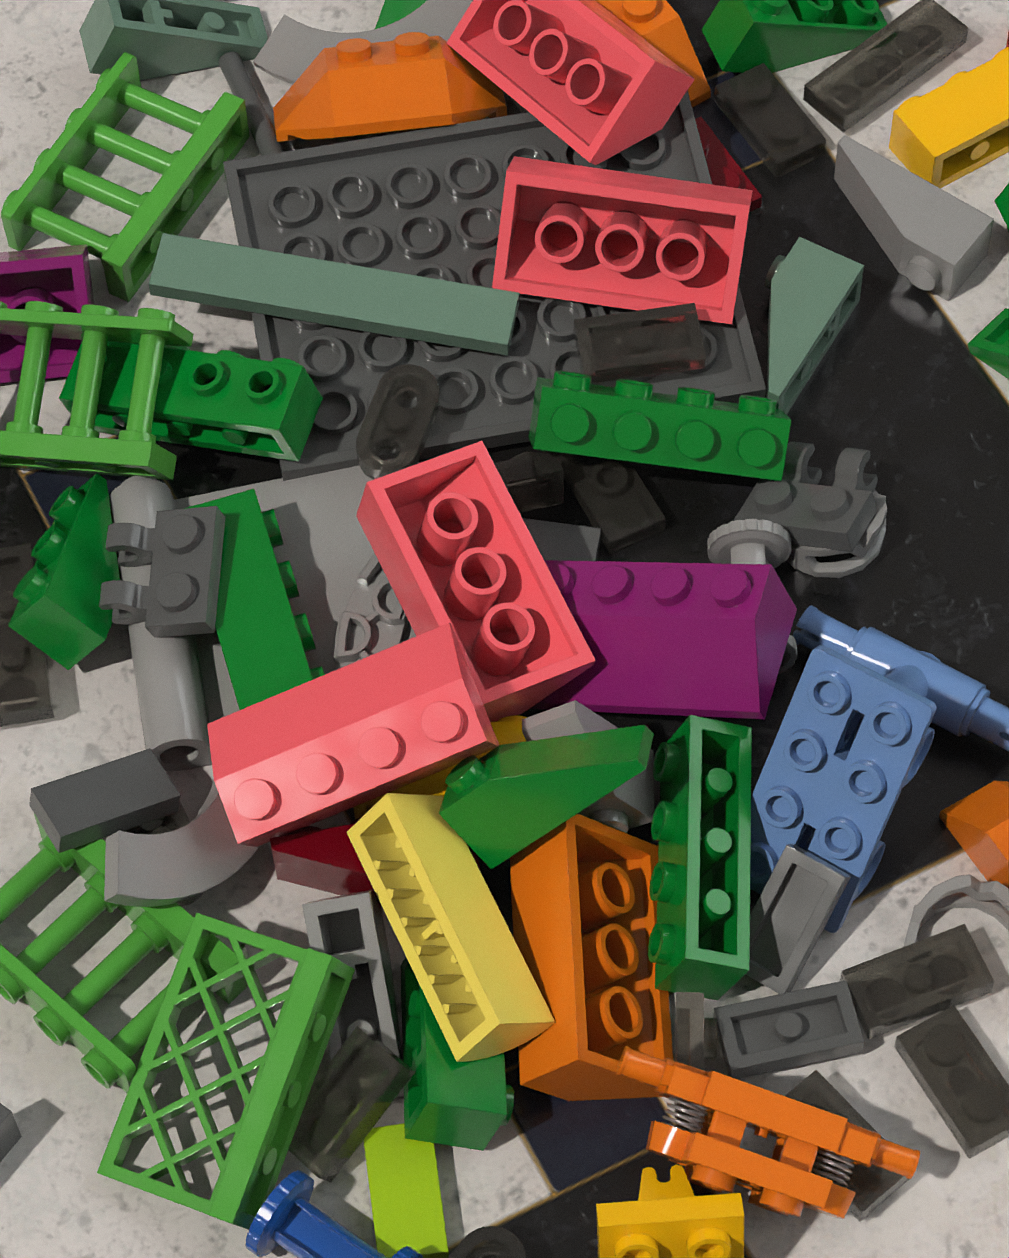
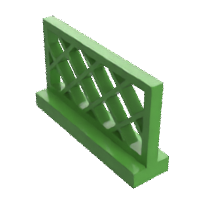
[97,912,355,1230]

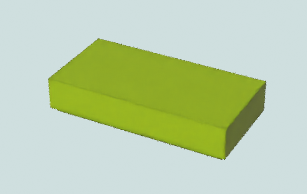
[362,1123,449,1258]

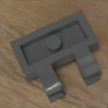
[734,441,878,552]
[99,506,226,638]

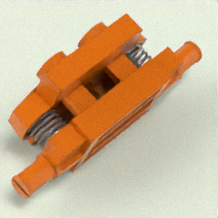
[616,1046,920,1219]

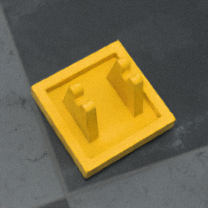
[596,1165,744,1258]

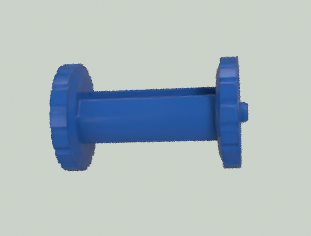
[245,1170,423,1258]

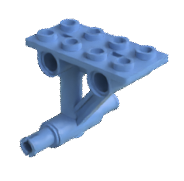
[750,605,1009,933]

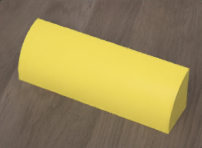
[347,793,555,1062]

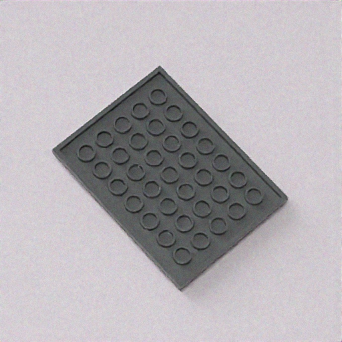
[223,90,766,481]

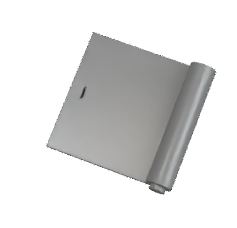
[110,454,419,771]

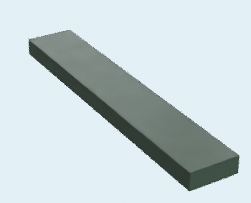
[149,233,519,356]

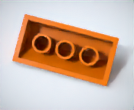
[510,814,673,1101]

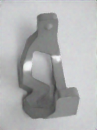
[786,490,887,578]
[902,874,1009,956]

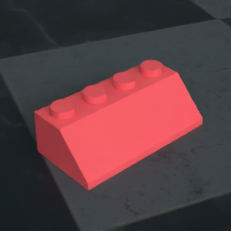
[446,0,695,165]
[492,156,753,325]
[356,441,596,722]
[207,623,499,847]

